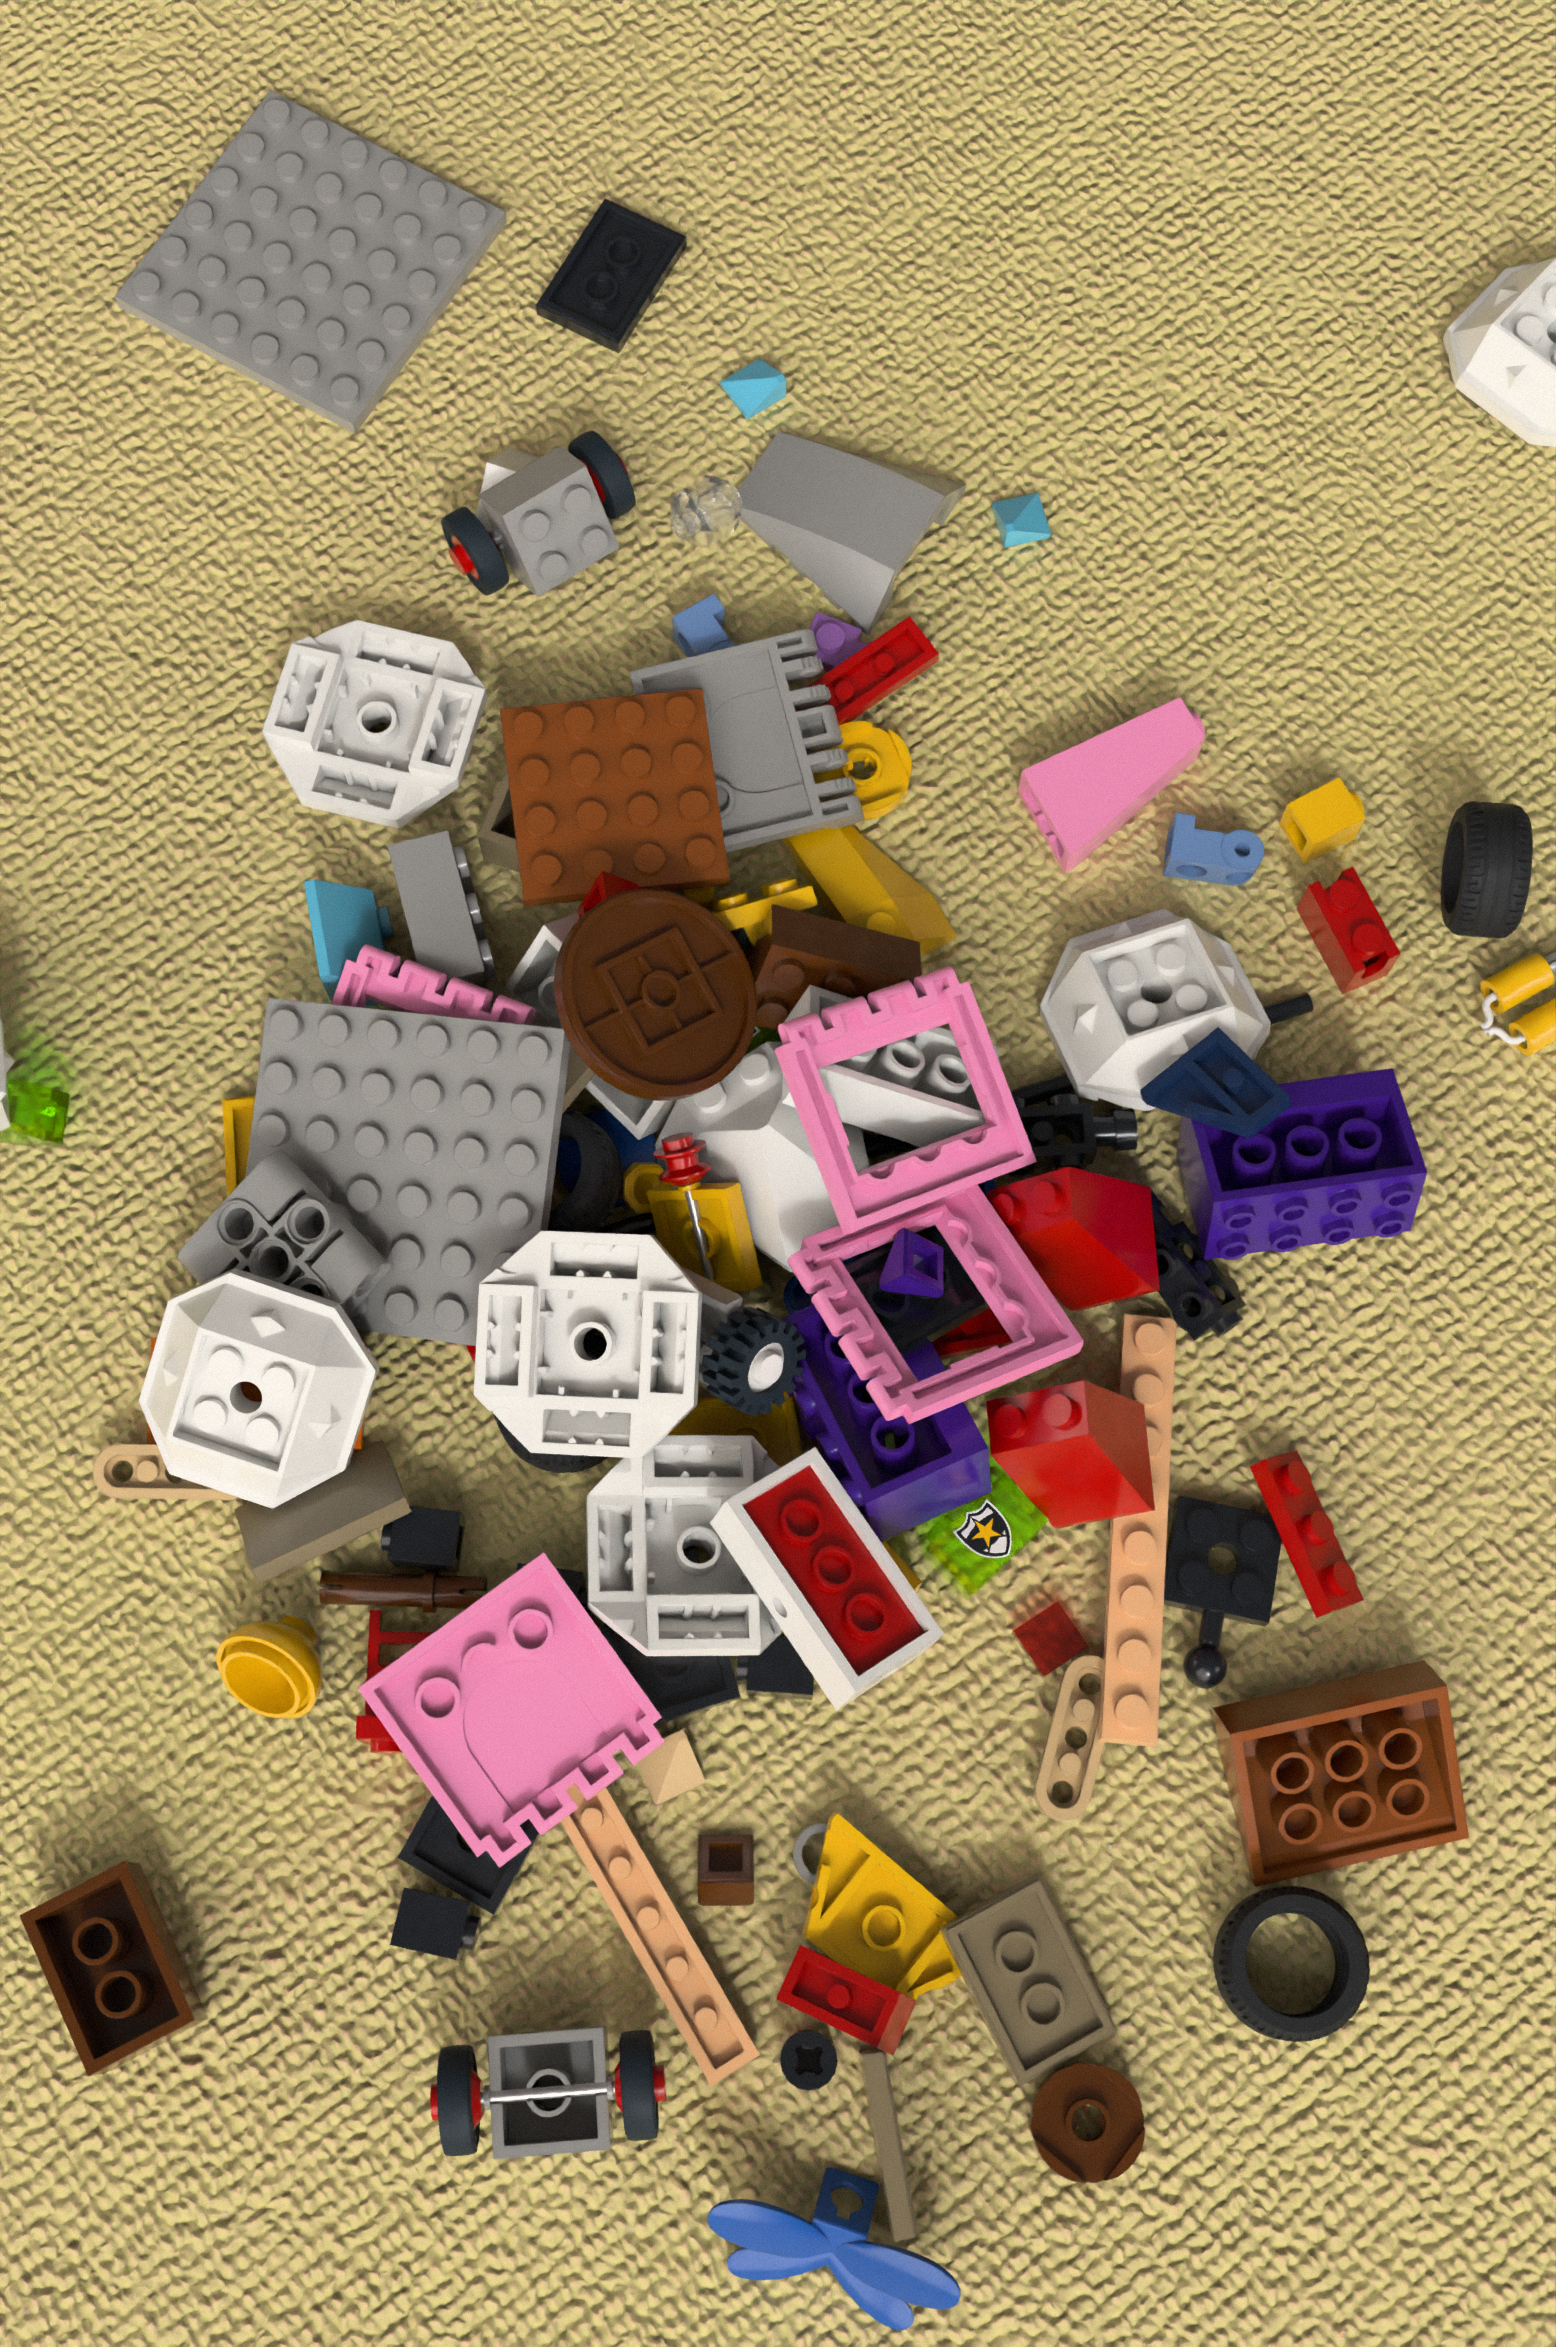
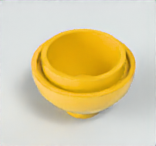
[216,1616,323,1718]

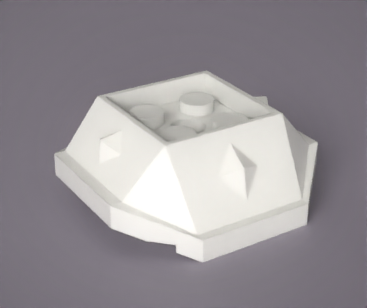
[1443,257,1556,447]
[262,620,487,829]
[1040,909,1271,1111]
[474,1231,702,1458]
[139,1268,380,1509]
[586,1435,783,1656]

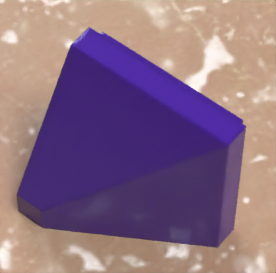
[879,1228,943,1298]

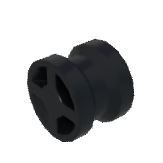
[780,2029,838,2091]

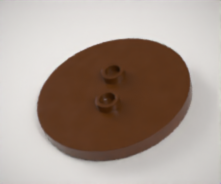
[554,889,757,1101]

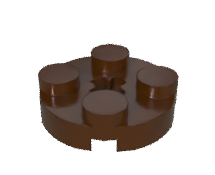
[1028,2062,1145,2183]

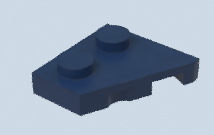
[1140,1027,1291,1139]

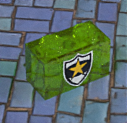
[923,1473,1049,1602]

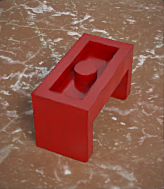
[776,1945,916,2055]

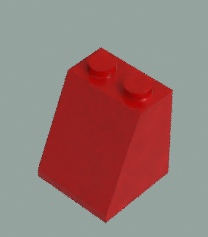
[986,1166,1160,1312]
[986,1380,1155,1529]

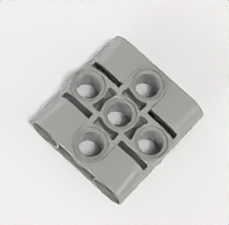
[178,1150,390,1316]

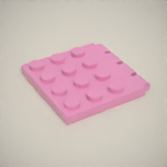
[357,1552,665,1868]

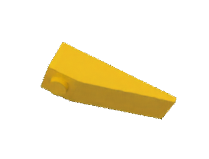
[782,802,957,957]

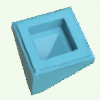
[720,358,786,420]
[991,493,1051,548]

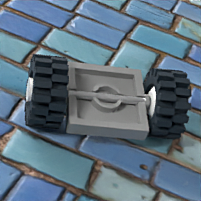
[599,1264,806,1416]

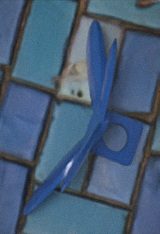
[707,2167,961,2330]

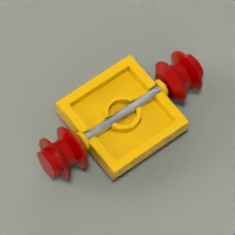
[647,1132,763,1291]

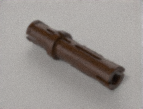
[319,1569,488,1613]

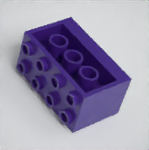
[1176,1068,1427,1260]
[781,1304,991,1542]

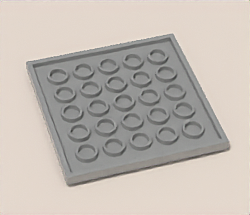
[115,91,507,434]
[243,998,571,1346]

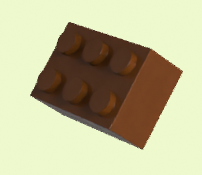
[748,904,922,1031]
[19,1861,208,2076]

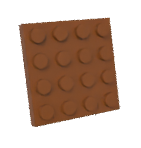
[500,688,729,907]

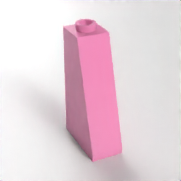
[1018,697,1205,873]

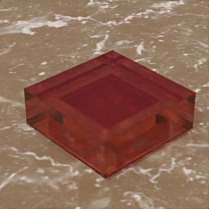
[1012,1601,1089,1679]

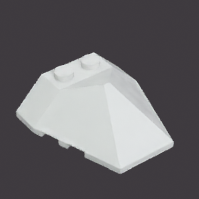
[655,1042,871,1272]

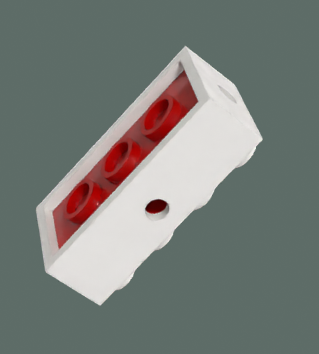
[710,1447,944,1711]

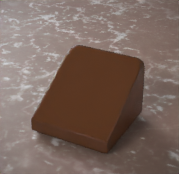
[698,1835,754,1906]

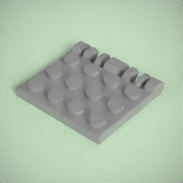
[629,629,864,853]

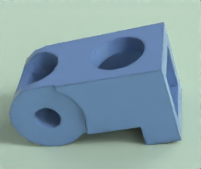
[672,594,738,658]
[1163,812,1264,886]

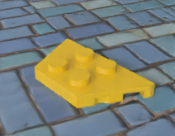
[802,1812,961,2000]

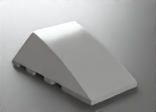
[728,431,967,636]

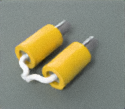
[1480,952,1556,1056]

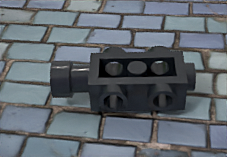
[1004,1094,1138,1177]
[1150,1189,1247,1341]

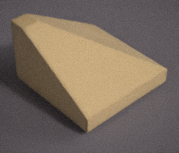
[638,1729,706,1806]

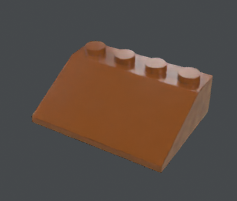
[1212,1660,1469,1887]

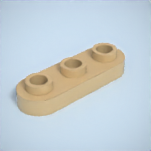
[93,1444,241,1500]
[1034,1655,1105,1821]

